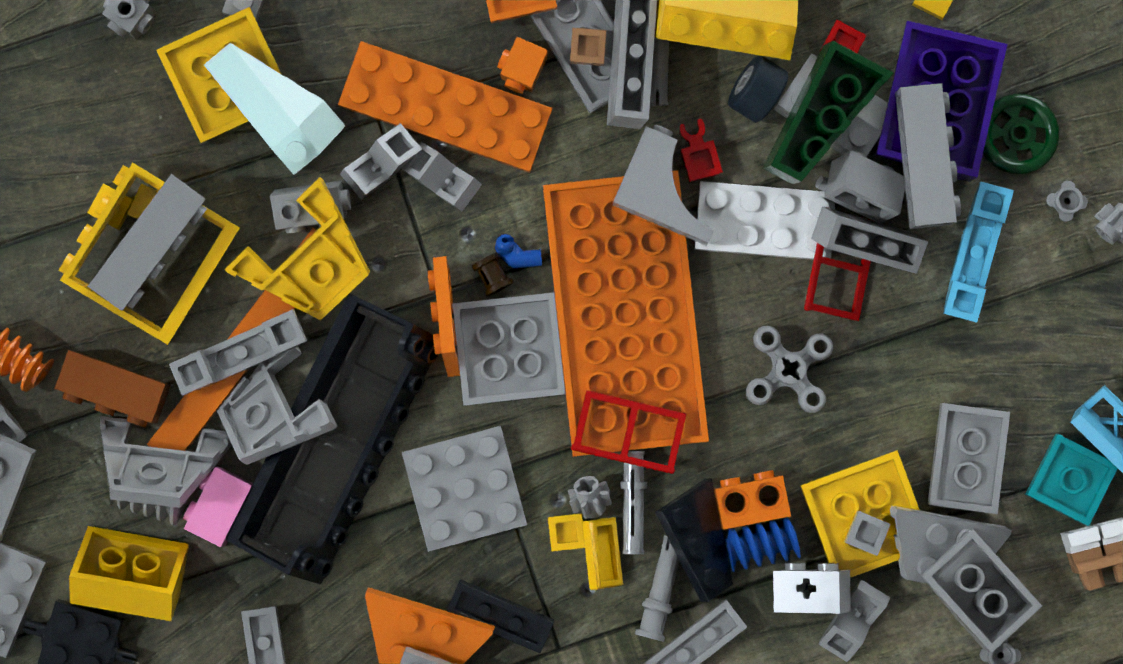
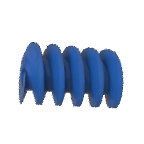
[726,517,801,572]

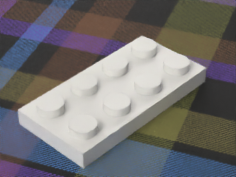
[694,181,835,260]

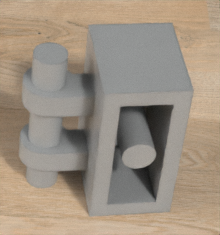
[815,150,905,224]

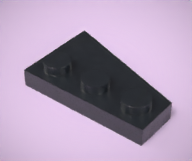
[655,478,733,602]

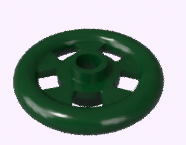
[983,94,1059,174]

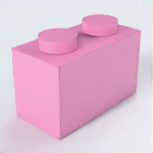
[183,467,253,547]

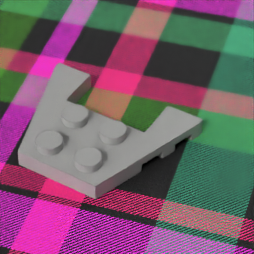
[217,346,338,465]
[100,416,232,508]

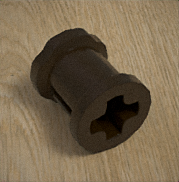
[472,252,514,297]

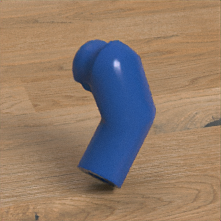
[495,234,542,268]

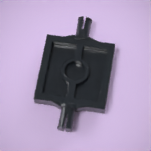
[23,599,139,664]

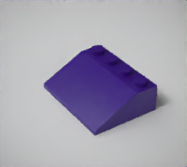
[876,21,1007,182]

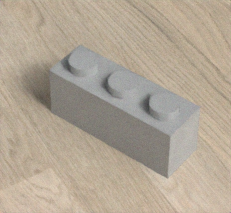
[811,206,928,274]

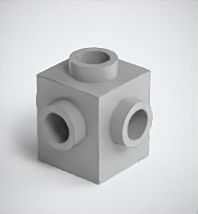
[102,0,157,40]

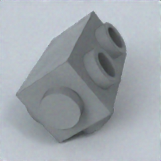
[270,181,351,233]

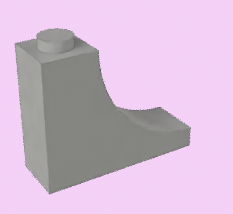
[613,125,714,246]

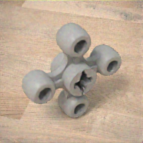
[746,326,833,413]

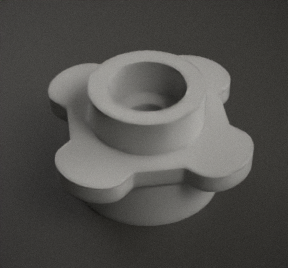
[1046,181,1088,222]
[979,639,1021,664]

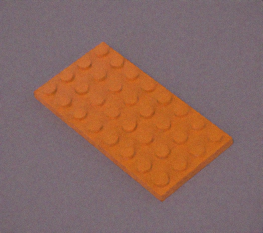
[543,170,709,457]

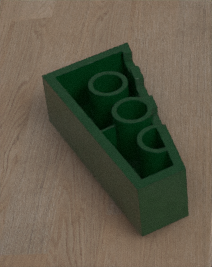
[762,41,894,184]

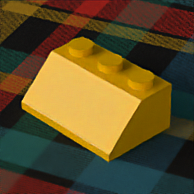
[69,526,189,621]

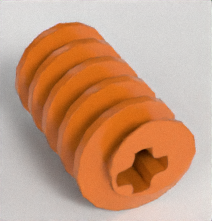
[0,328,54,392]

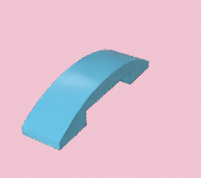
[943,181,1014,322]

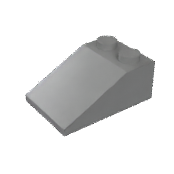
[921,528,1042,653]

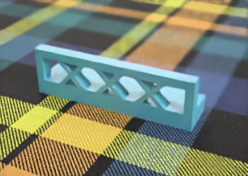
[1071,385,1123,473]

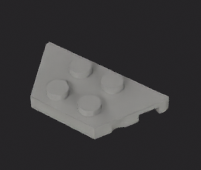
[890,505,1012,583]

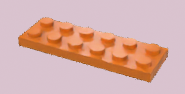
[338,41,553,173]

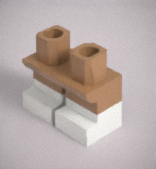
[1060,517,1123,591]

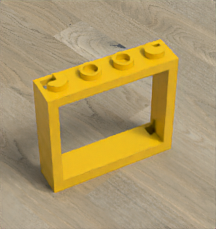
[58,162,240,345]

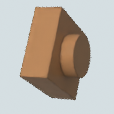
[570,28,607,66]

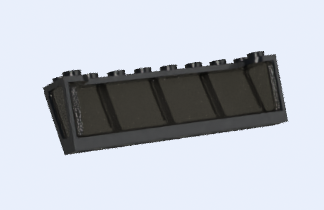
[225,293,439,584]

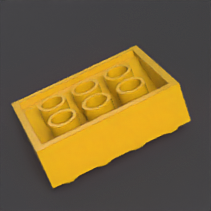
[655,0,798,60]

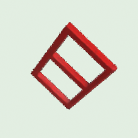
[804,207,873,321]
[571,390,686,474]

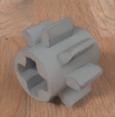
[1094,203,1123,245]
[568,476,612,519]

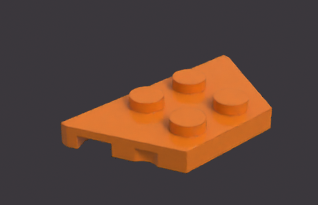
[365,588,495,664]

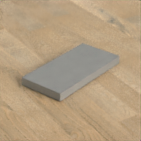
[530,0,614,114]

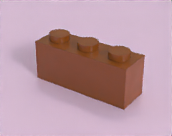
[54,350,171,428]

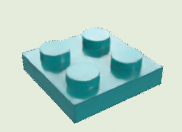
[1025,434,1118,526]

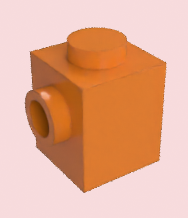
[497,37,548,94]

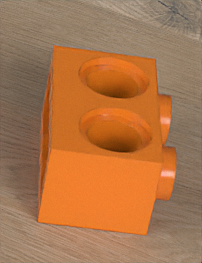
[714,470,791,530]

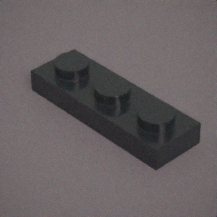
[447,579,554,653]

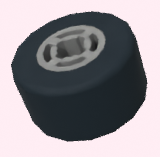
[728,55,788,123]

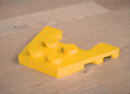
[225,177,370,321]

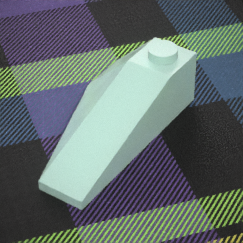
[204,43,345,175]

